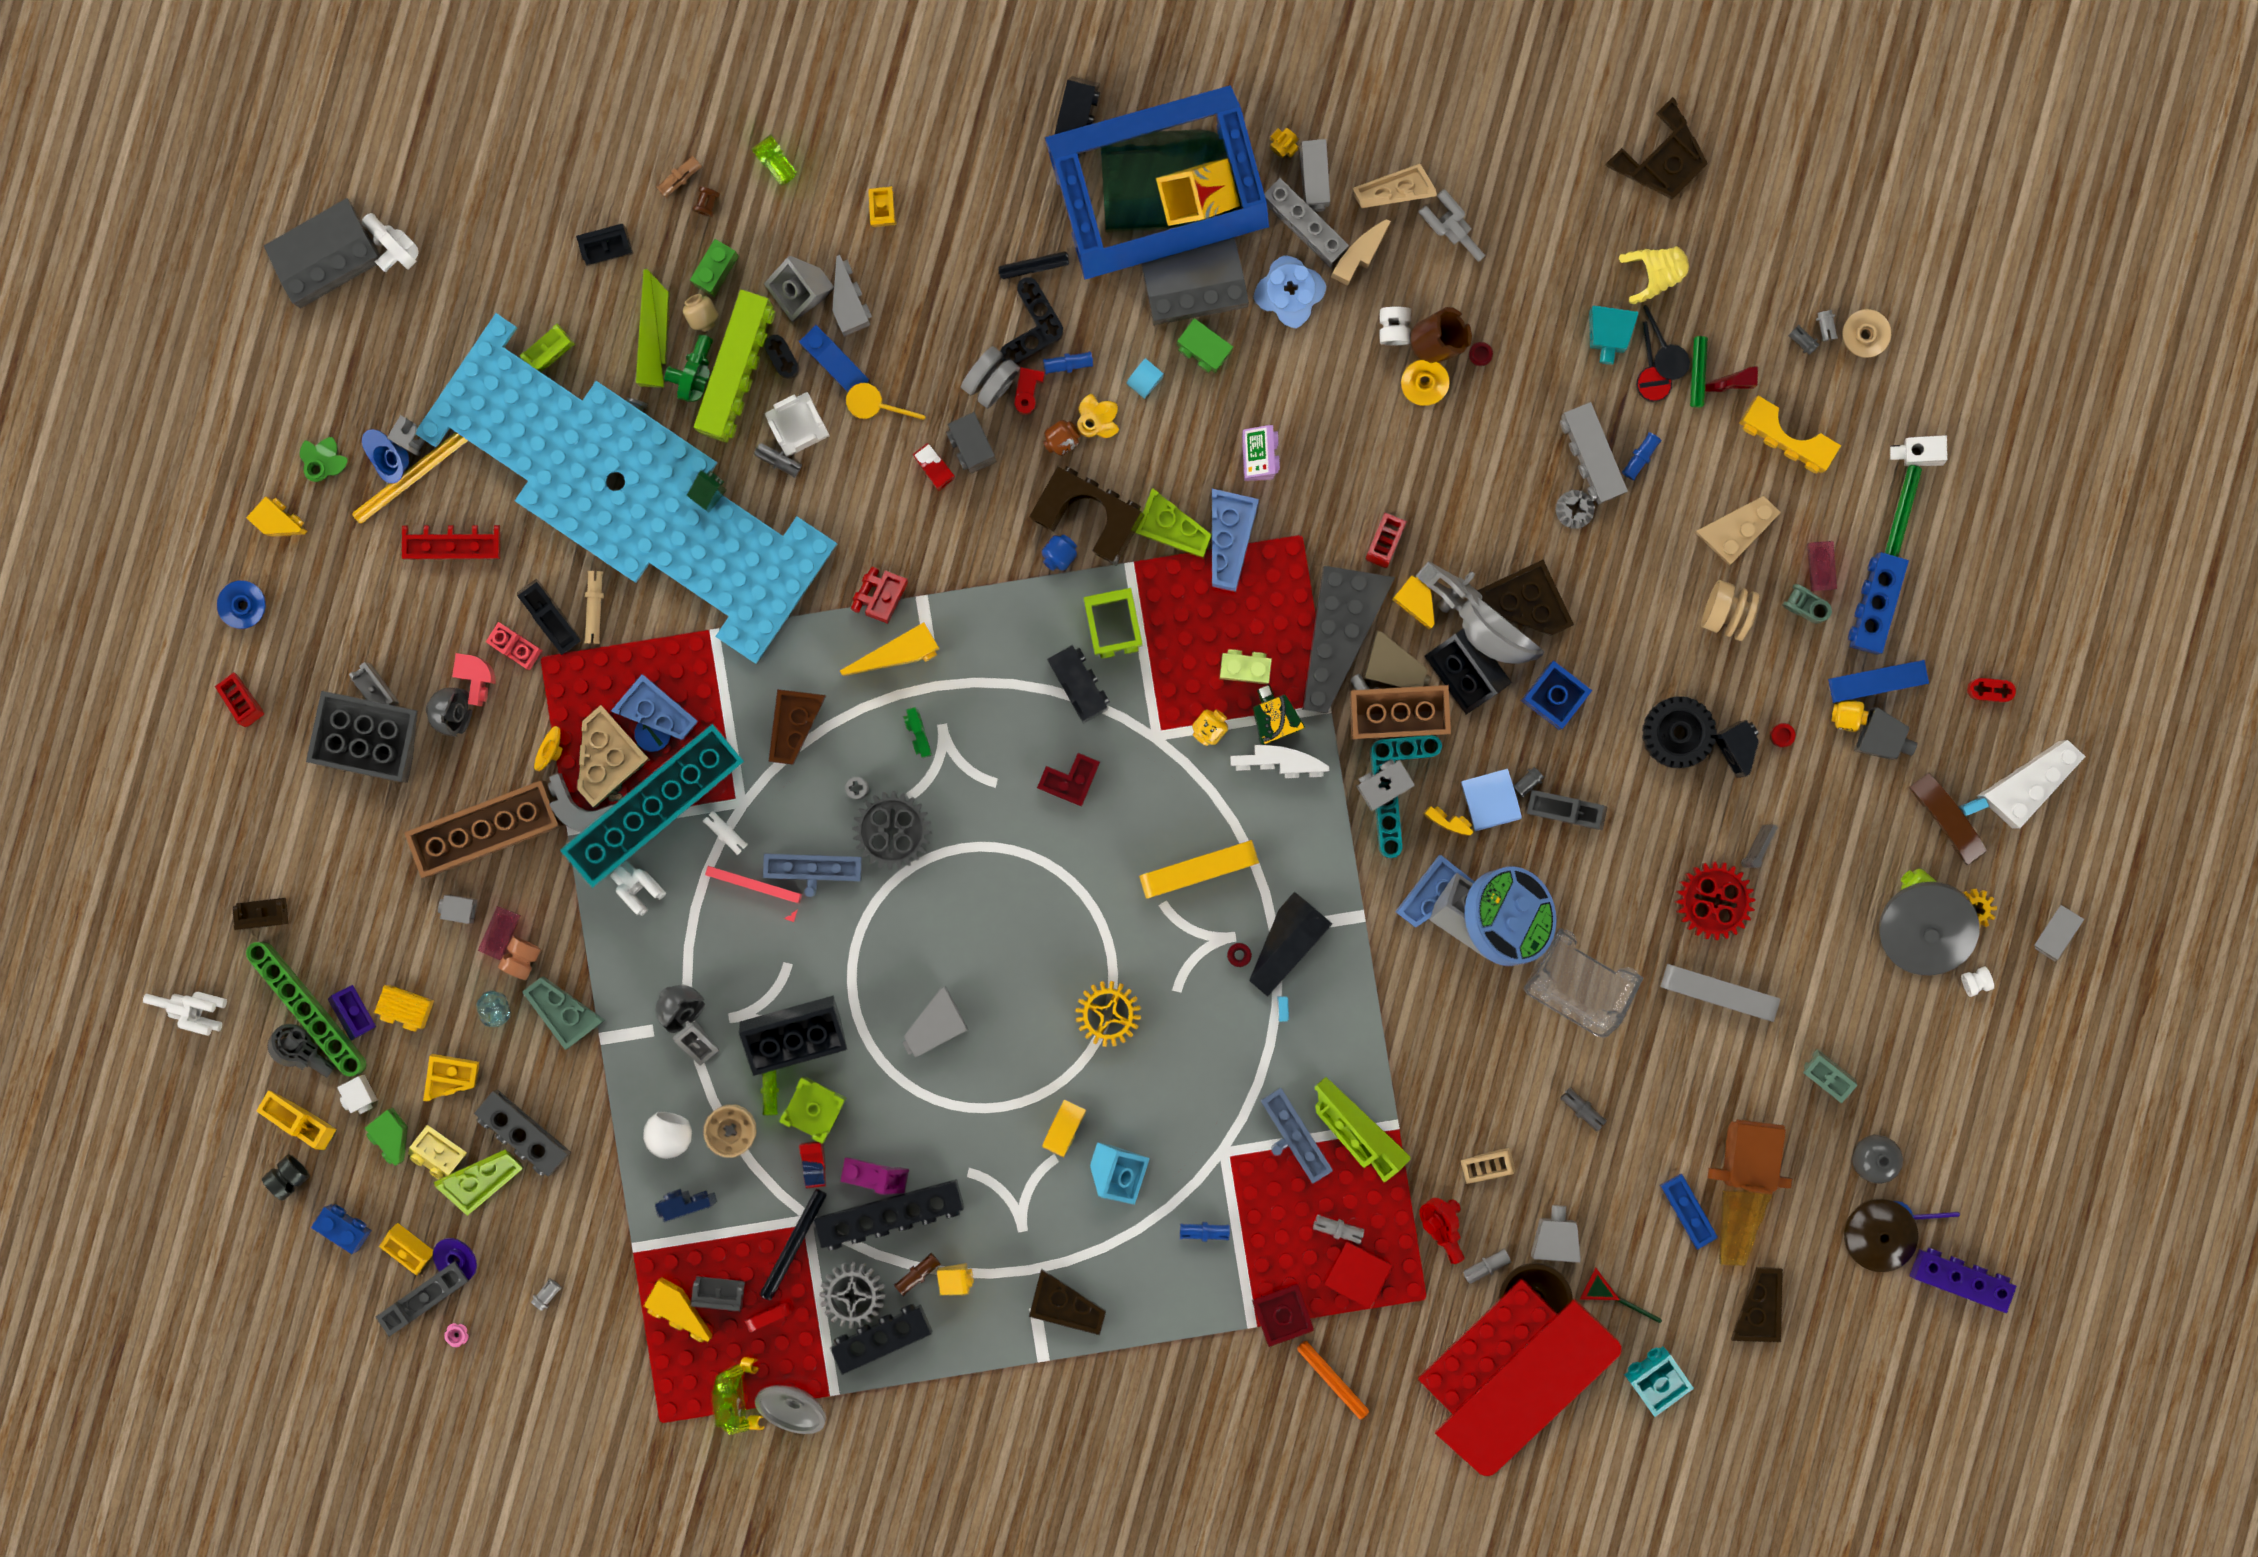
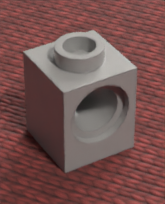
[438,895,478,924]

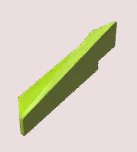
[636,269,670,388]
[1315,1077,1411,1182]

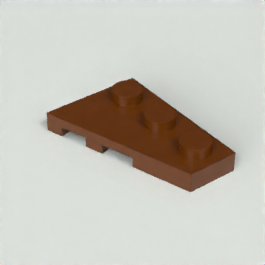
[768,689,826,765]

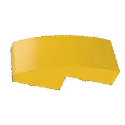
[1423,806,1473,836]
[1042,1100,1086,1158]

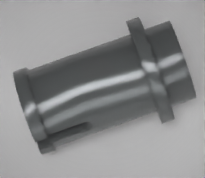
[1788,325,1820,355]
[1513,767,1544,798]

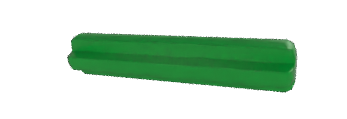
[1690,336,1708,408]

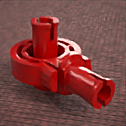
[1420,1198,1465,1264]

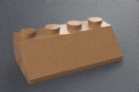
[1350,685,1451,739]

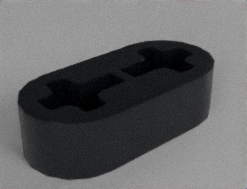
[765,335,799,379]

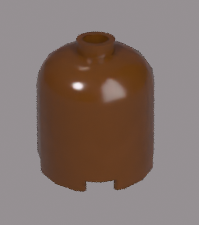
[1410,307,1472,363]

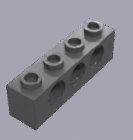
[474,1089,571,1176]

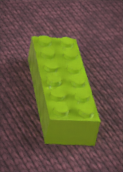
[693,289,775,443]

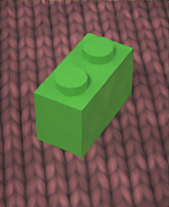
[690,239,739,297]
[1177,318,1233,374]

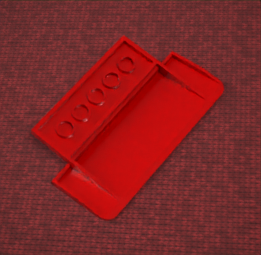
[1418,1278,1622,1476]

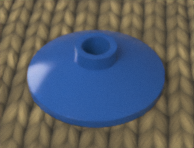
[217,580,266,629]

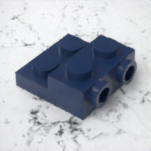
[655,1189,717,1222]

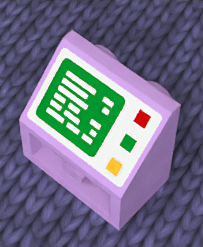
[1242,425,1280,481]

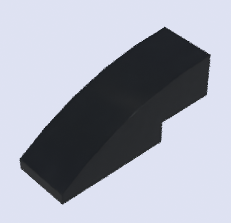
[517,578,581,655]

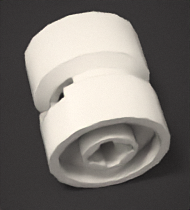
[1380,307,1411,346]

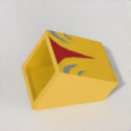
[1156,158,1240,226]

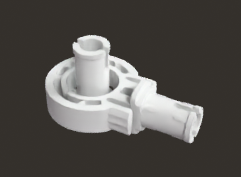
[362,213,419,273]

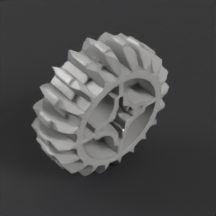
[819,1262,886,1329]

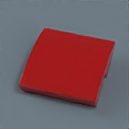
[1325,1241,1393,1309]

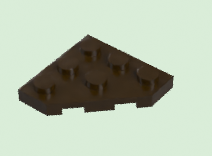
[1477,560,1574,636]

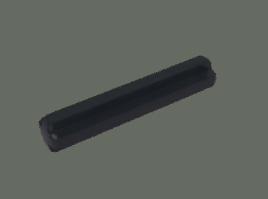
[998,252,1069,279]

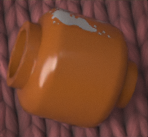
[1043,420,1081,456]

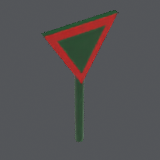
[1579,1267,1662,1323]

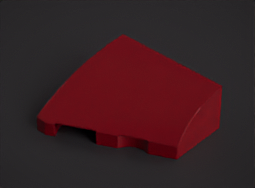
[1705,366,1758,392]

